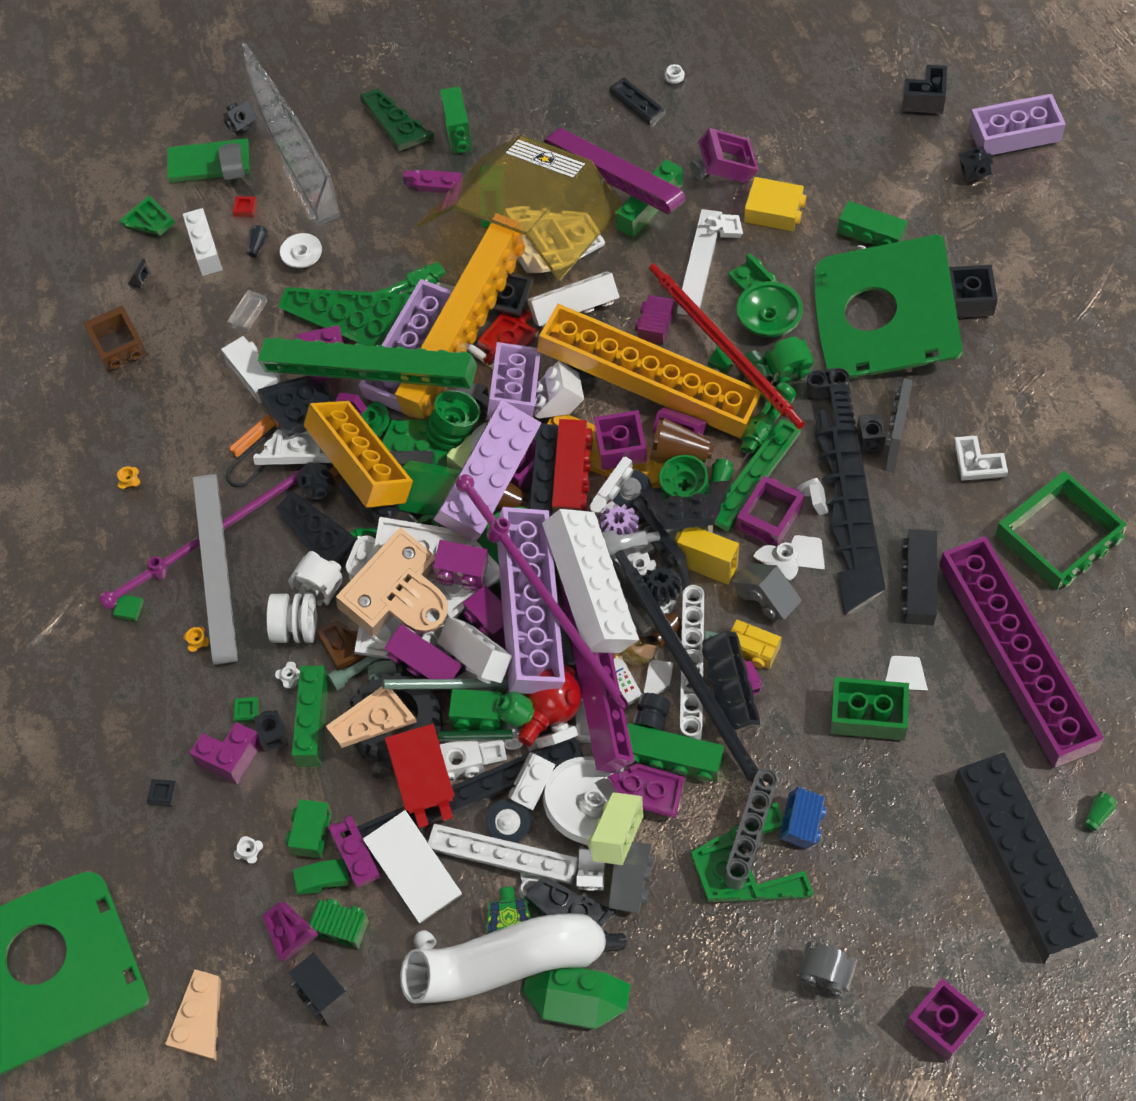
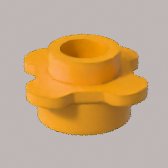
[116,466,140,489]
[183,626,210,652]

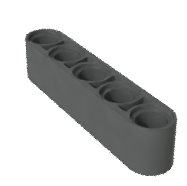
[723,769,778,890]

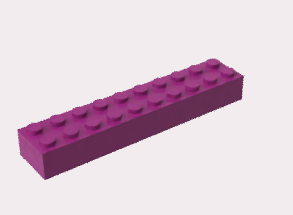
[939,536,1104,768]

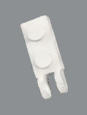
[590,456,633,517]

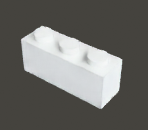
[183,208,223,276]
[221,336,281,404]

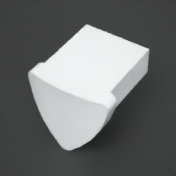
[796,478,828,515]

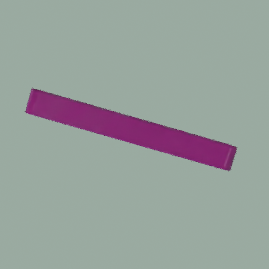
[543,128,685,214]

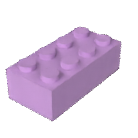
[969,94,1066,155]
[486,342,540,420]

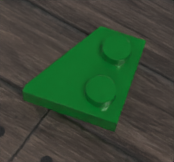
[119,195,176,236]

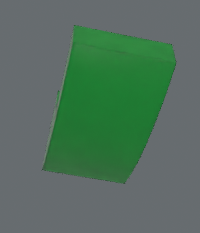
[292,859,349,895]

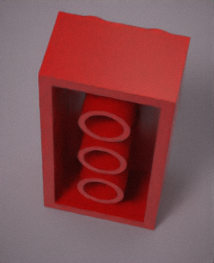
[552,419,593,513]

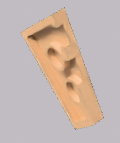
[326,687,417,748]
[165,969,221,1061]

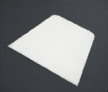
[786,535,825,570]
[885,656,928,690]

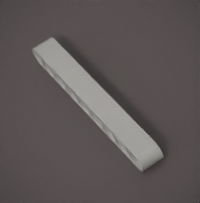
[193,473,238,665]

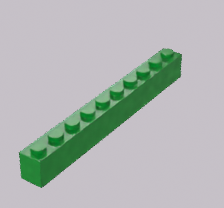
[257,337,477,389]

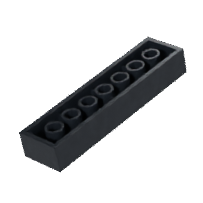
[954,752,1098,964]

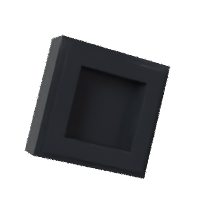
[147,779,178,807]

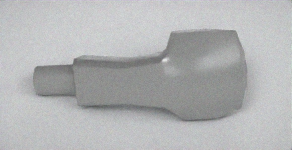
[602,530,660,559]

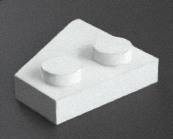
[527,723,578,751]

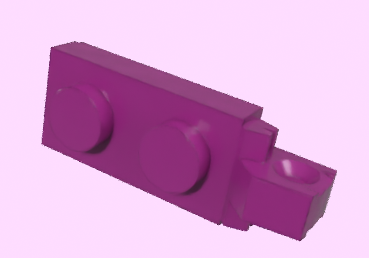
[403,170,462,194]

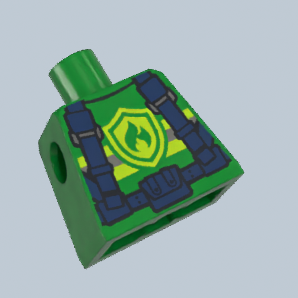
[486,887,531,934]

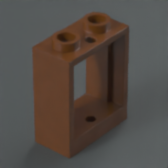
[83,305,147,372]

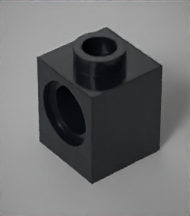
[857,414,886,451]
[253,710,288,752]

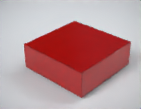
[232,196,257,217]

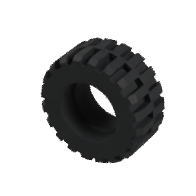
[347,672,443,770]

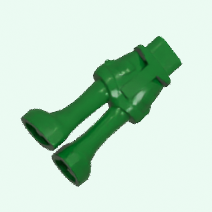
[373,261,446,294]
[739,382,796,453]

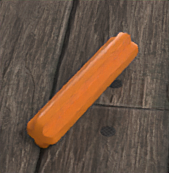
[229,414,274,457]

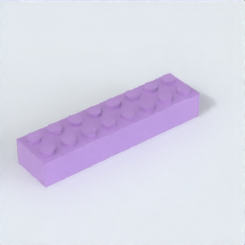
[497,507,565,694]

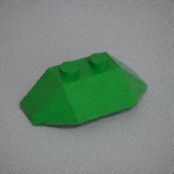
[523,968,631,1030]

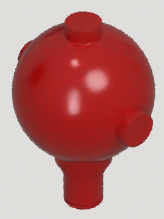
[517,665,582,747]

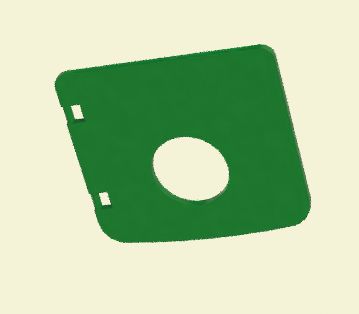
[815,234,963,379]
[0,872,149,1075]

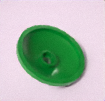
[737,281,803,337]

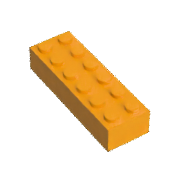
[303,401,413,507]

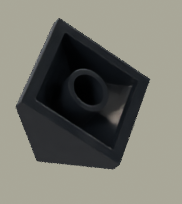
[491,273,534,316]

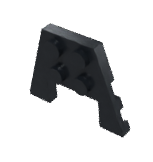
[640,480,731,530]

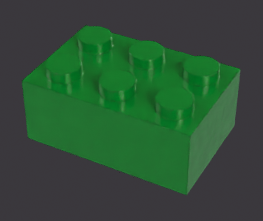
[830,677,909,740]

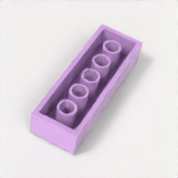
[359,279,453,413]
[434,400,541,541]

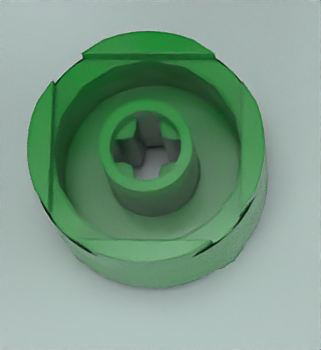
[764,337,815,385]

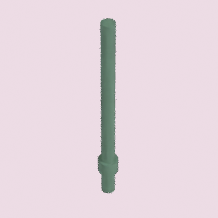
[382,676,509,691]

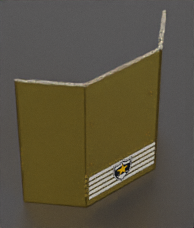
[417,135,622,281]

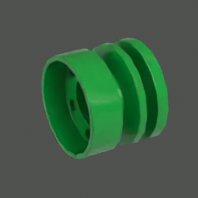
[425,390,480,450]
[659,455,710,499]

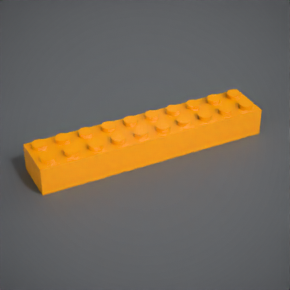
[395,215,525,419]
[537,304,761,439]

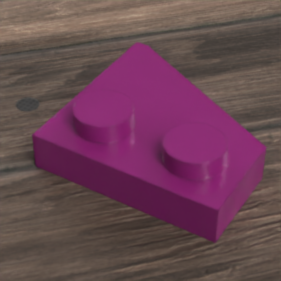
[262,902,318,961]

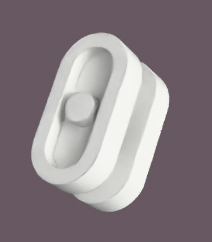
[346,536,375,581]

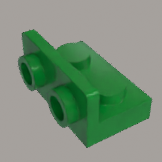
[728,253,776,293]

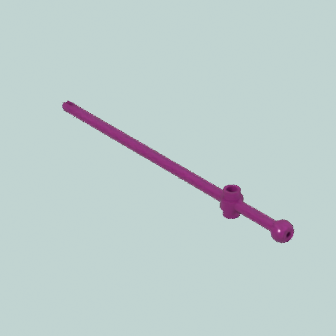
[99,463,326,609]
[456,474,629,709]

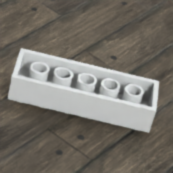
[542,509,639,653]

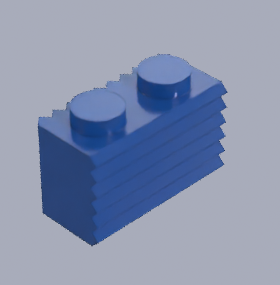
[779,787,826,849]

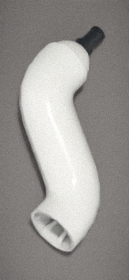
[400,914,627,1003]

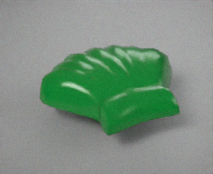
[361,401,390,437]

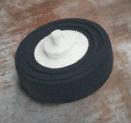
[486,798,532,843]

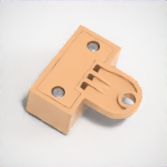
[336,527,448,638]

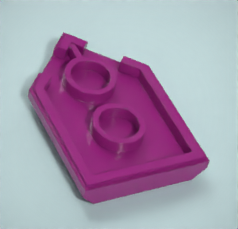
[607,764,684,819]

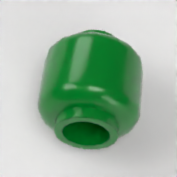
[496,691,534,727]

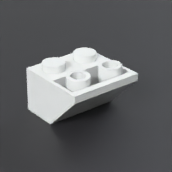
[534,360,584,418]

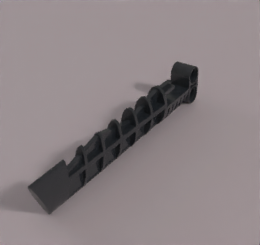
[806,368,886,615]

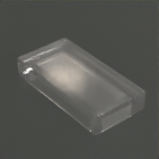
[227,290,268,332]

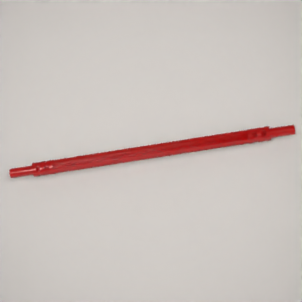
[649,263,805,429]

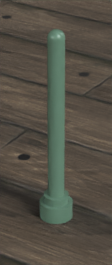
[327,656,383,691]

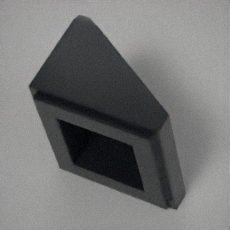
[128,259,150,288]

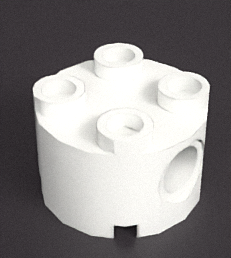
[288,551,343,606]

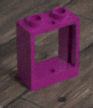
[698,128,759,184]
[736,476,804,547]

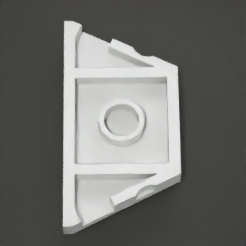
[253,429,332,465]

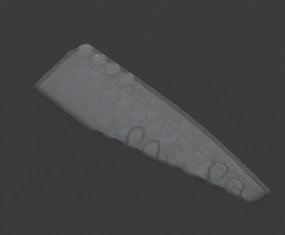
[242,42,341,226]

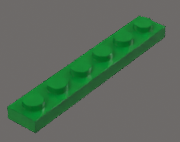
[714,419,801,532]

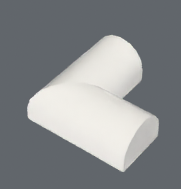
[953,435,1008,481]

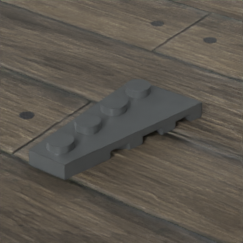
[885,378,912,473]

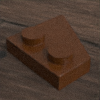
[316,620,368,670]

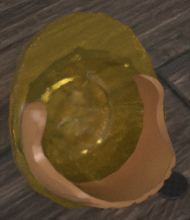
[619,633,660,666]

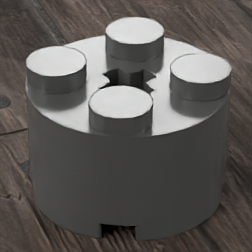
[797,942,858,997]

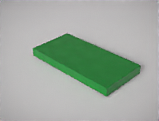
[167,138,250,183]

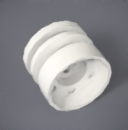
[267,594,318,643]

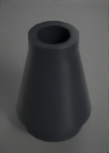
[246,225,269,258]

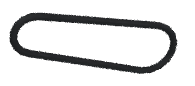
[226,426,278,487]

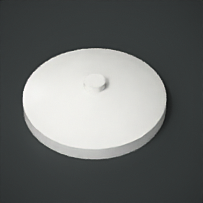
[543,756,625,845]

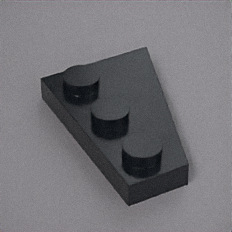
[524,877,616,927]

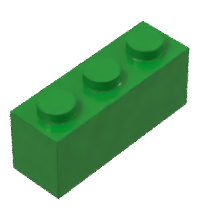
[837,200,908,246]

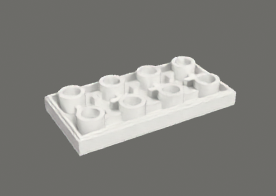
[363,810,462,924]

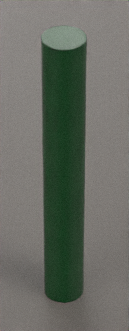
[438,729,513,741]

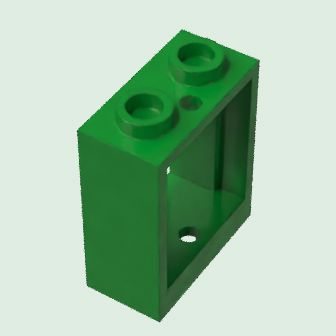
[440,86,472,154]

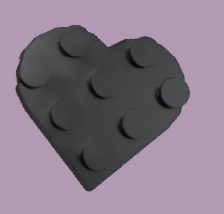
[258,376,330,436]

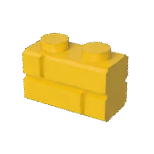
[732,619,782,669]

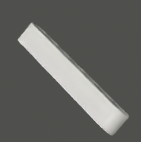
[680,585,704,740]

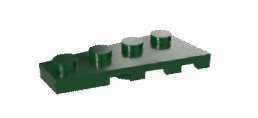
[360,89,434,151]

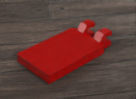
[385,724,454,828]

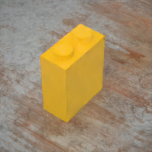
[744,177,807,232]
[675,527,739,585]

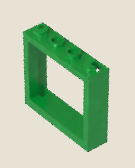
[995,470,1127,590]

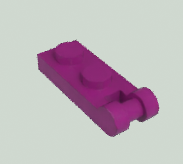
[328,815,380,889]

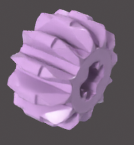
[599,504,639,535]

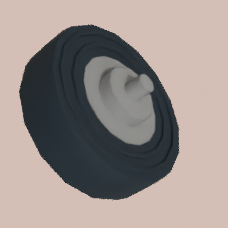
[613,469,652,510]

